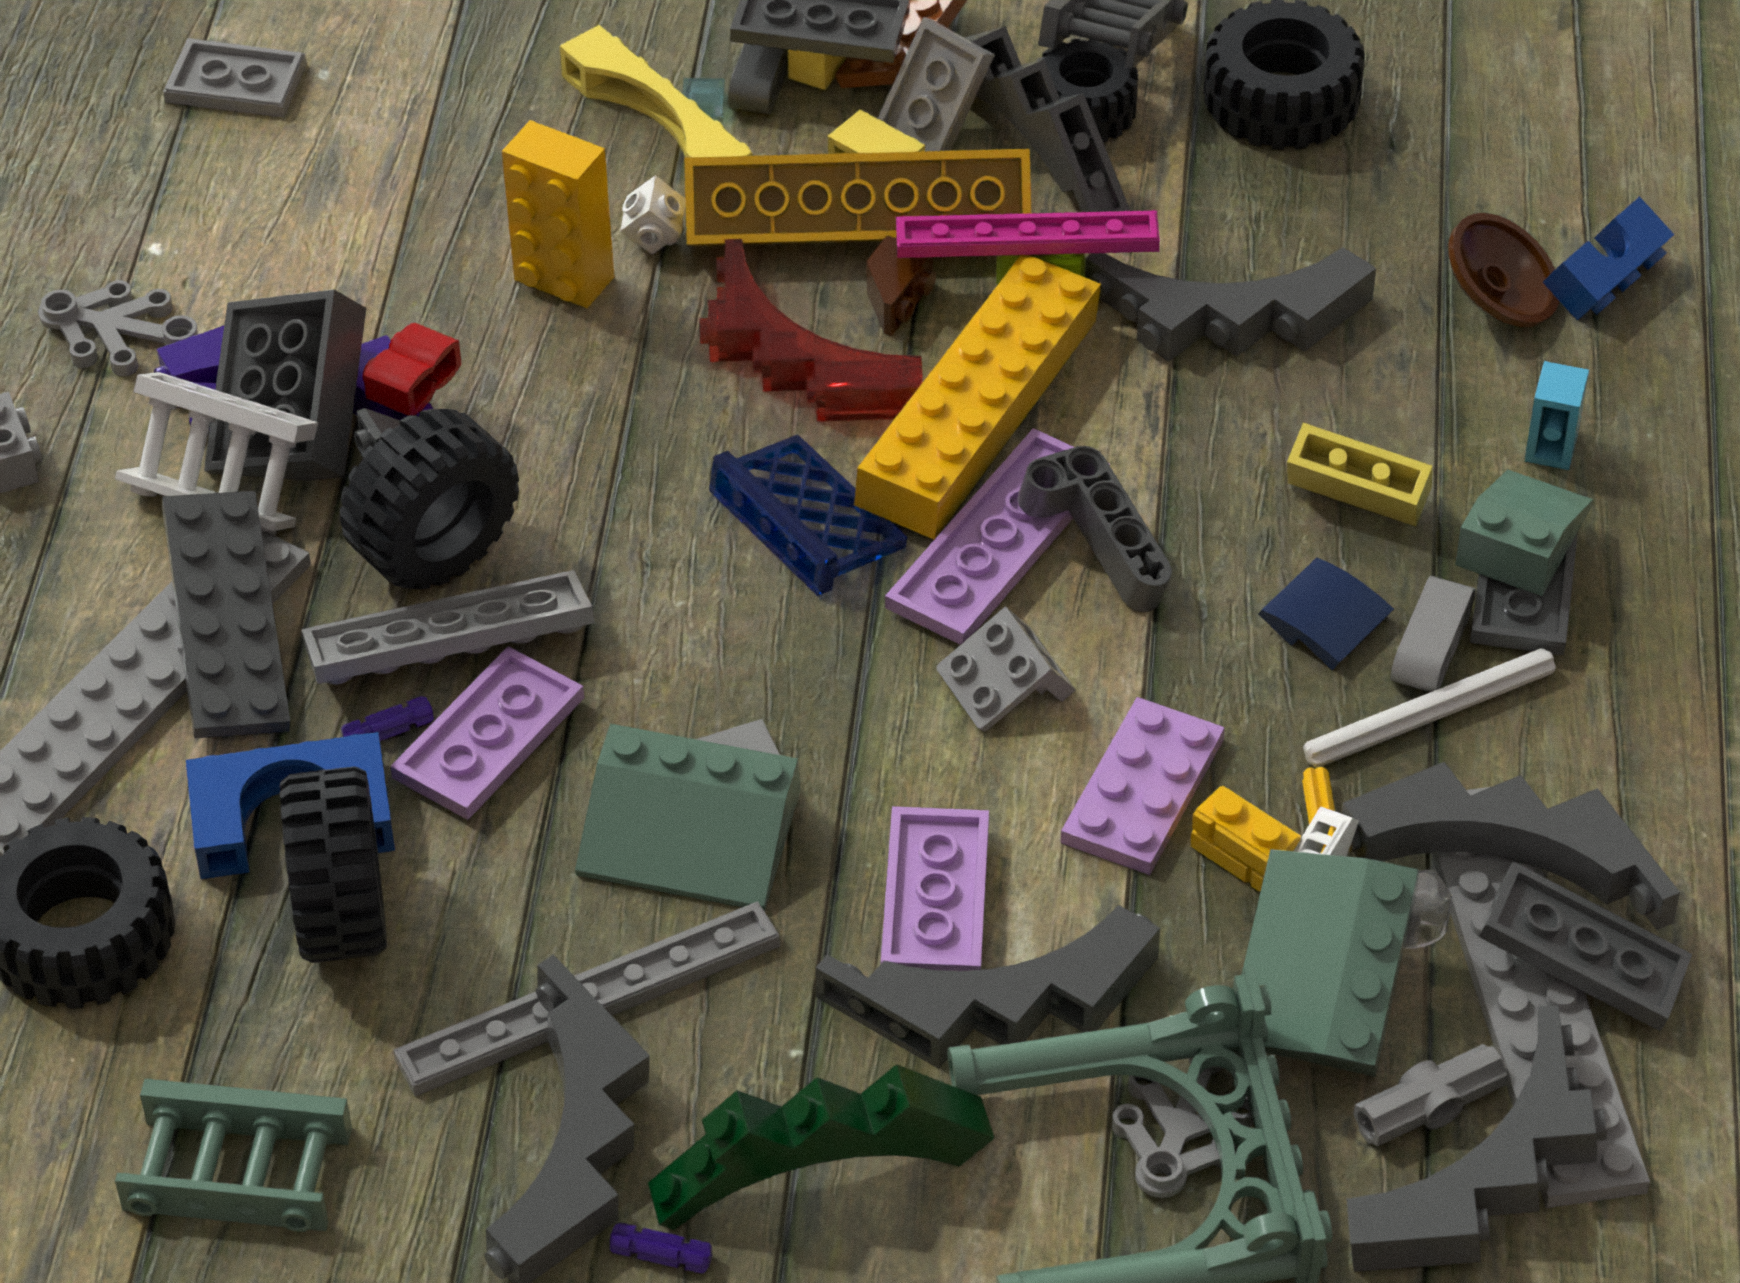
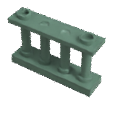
[115,1079,352,1232]

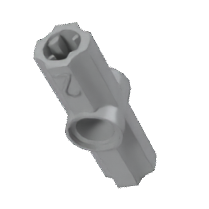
[1353,1044,1508,1146]

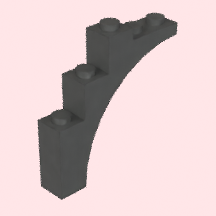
[1085,247,1376,361]
[1347,1005,1607,1272]

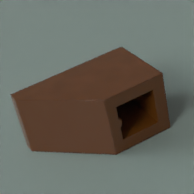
[866,235,936,337]

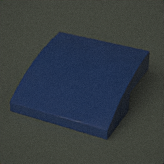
[1258,557,1394,670]

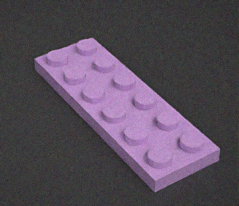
[885,428,1110,645]

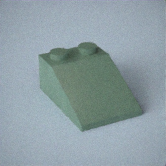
[1455,470,1593,596]

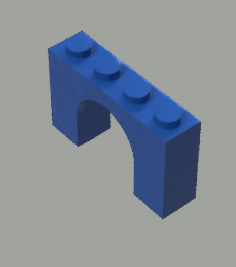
[186,732,395,879]

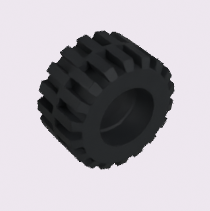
[1037,38,1138,143]

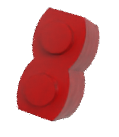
[362,323,462,416]

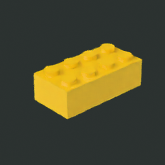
[502,120,614,309]

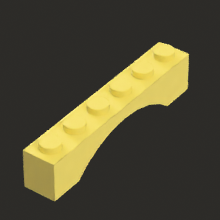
[560,25,753,157]

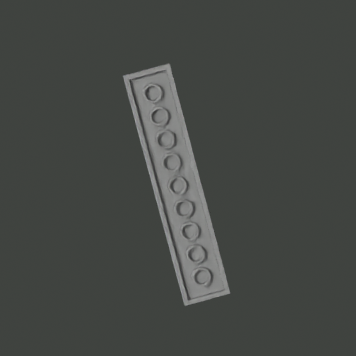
[0,531,311,856]
[1431,787,1650,1208]

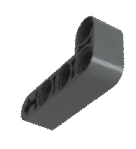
[728,44,788,115]
[1017,446,1172,612]

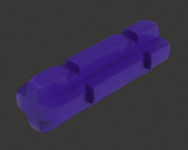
[341,696,434,741]
[609,1222,713,1273]

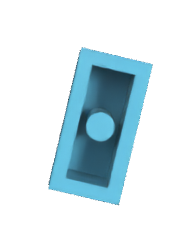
[1525,361,1589,470]

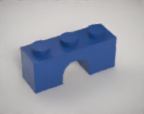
[1543,197,1675,321]

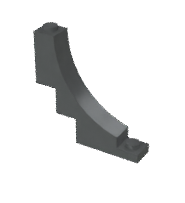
[964,26,1131,212]
[1342,762,1680,930]
[816,905,1160,1069]
[484,954,650,1283]

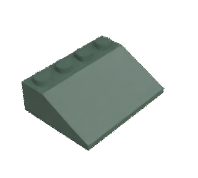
[575,723,801,912]
[1241,849,1419,1077]

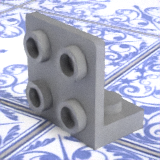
[936,606,1076,732]

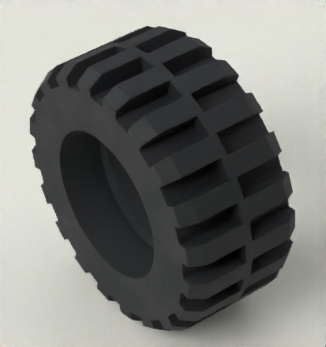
[1203,0,1365,150]
[340,409,519,590]
[280,766,387,963]
[0,817,175,1009]

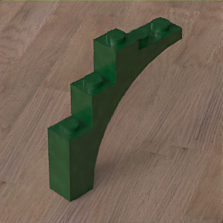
[648,1064,995,1230]

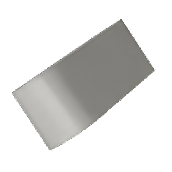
[1390,575,1476,692]

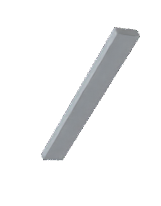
[393,901,780,1097]

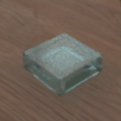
[682,78,725,117]

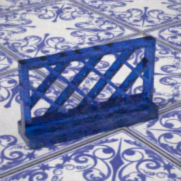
[709,434,908,596]

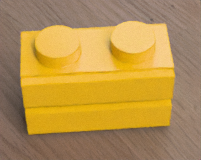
[1190,786,1301,892]

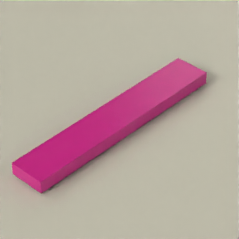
[896,211,1160,258]

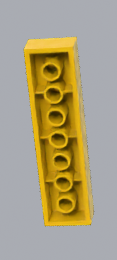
[684,149,1031,246]
[854,255,1101,540]

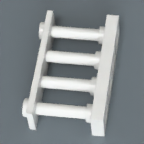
[115,372,318,535]

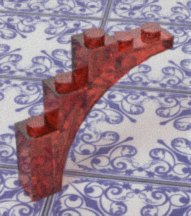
[699,239,923,422]

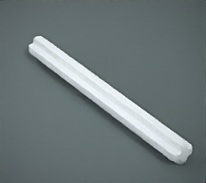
[1303,648,1556,768]

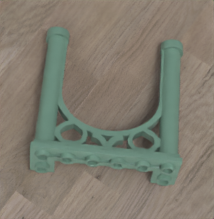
[947,966,1332,1283]

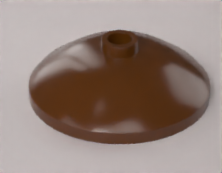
[1448,213,1560,327]

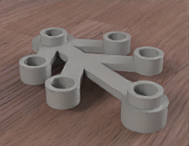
[38,280,198,377]
[1112,1058,1254,1198]

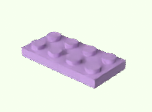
[390,646,584,820]
[1060,697,1225,875]
[881,806,989,971]

